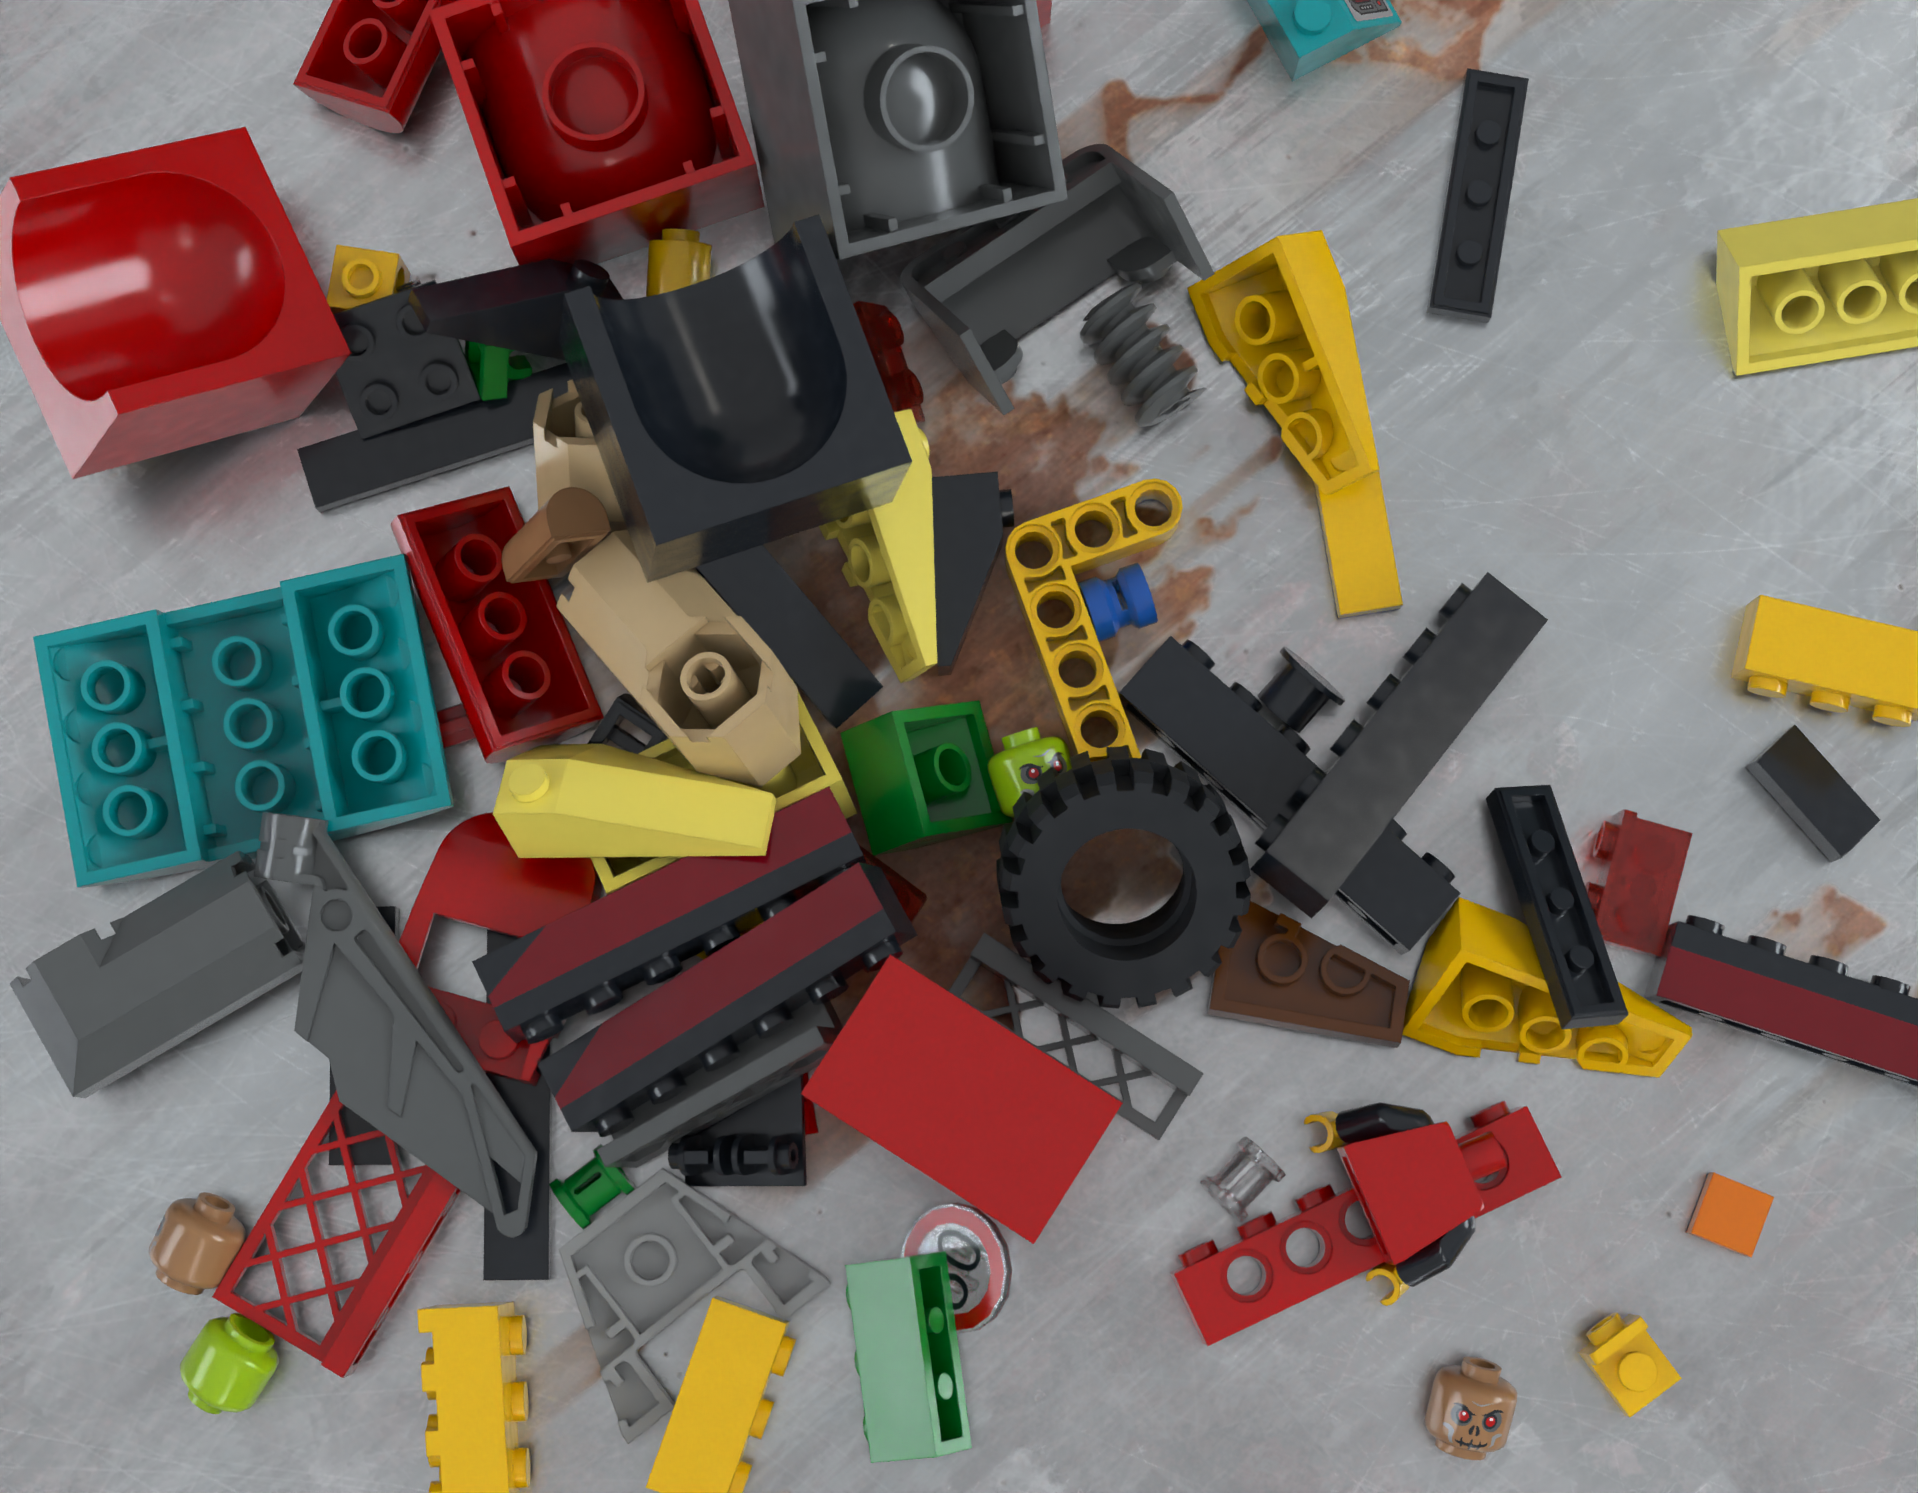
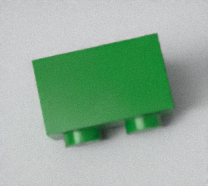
[840,700,1013,856]

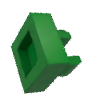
[465,341,532,401]

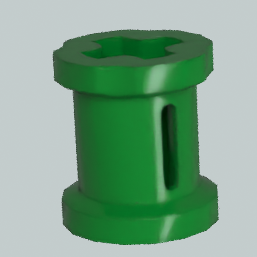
[549,1144,636,1230]

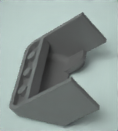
[900,144,1215,415]

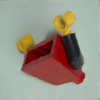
[1304,1102,1507,1306]

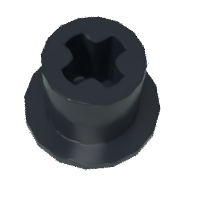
[1257,646,1345,733]

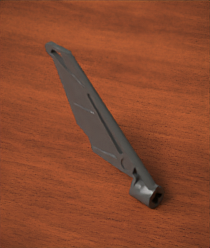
[254,812,537,1238]

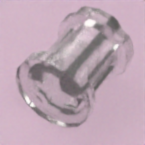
[1200,1137,1286,1223]

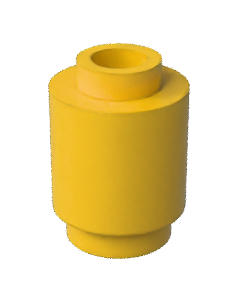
[646,229,712,297]

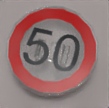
[901,1202,1012,1334]

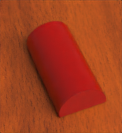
[293,0,459,133]
[390,486,604,764]

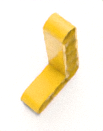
[1004,478,1183,762]

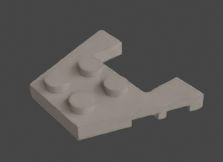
[558,1168,831,1444]

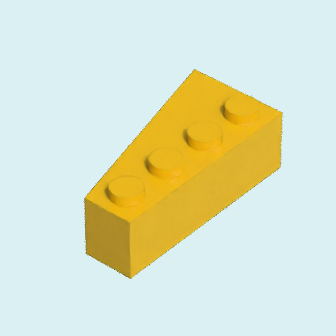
[417,1301,530,1493]

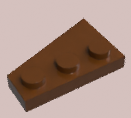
[1207,901,1410,1048]

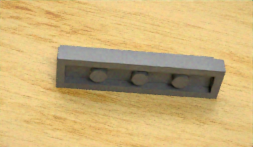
[948,933,1204,1140]
[597,1001,843,1168]

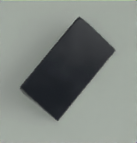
[1746,725,1880,862]

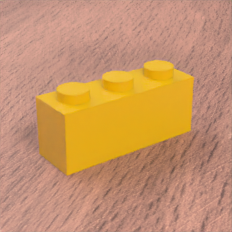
[1731,595,1918,727]
[645,1296,796,1493]

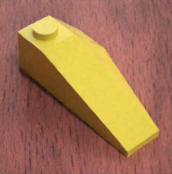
[819,409,937,683]
[493,744,777,858]

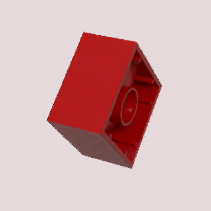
[429,0,765,265]
[0,127,351,479]
[801,954,1123,1244]

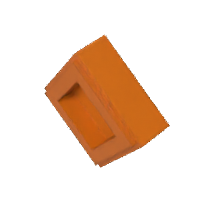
[1686,1172,1774,1258]

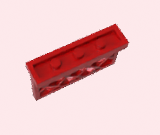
[212,1090,461,1378]

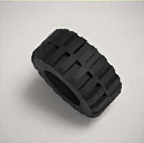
[996,746,1251,1009]

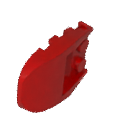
[399,812,602,1086]

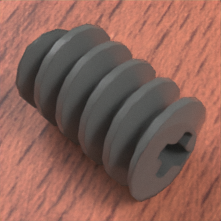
[1080,282,1207,427]

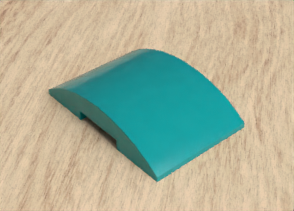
[33,554,454,888]

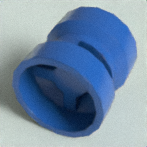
[1077,563,1158,642]

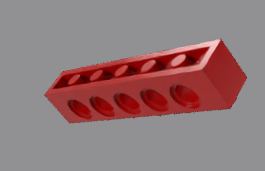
[1170,1100,1562,1346]

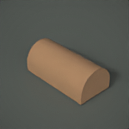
[501,487,611,584]

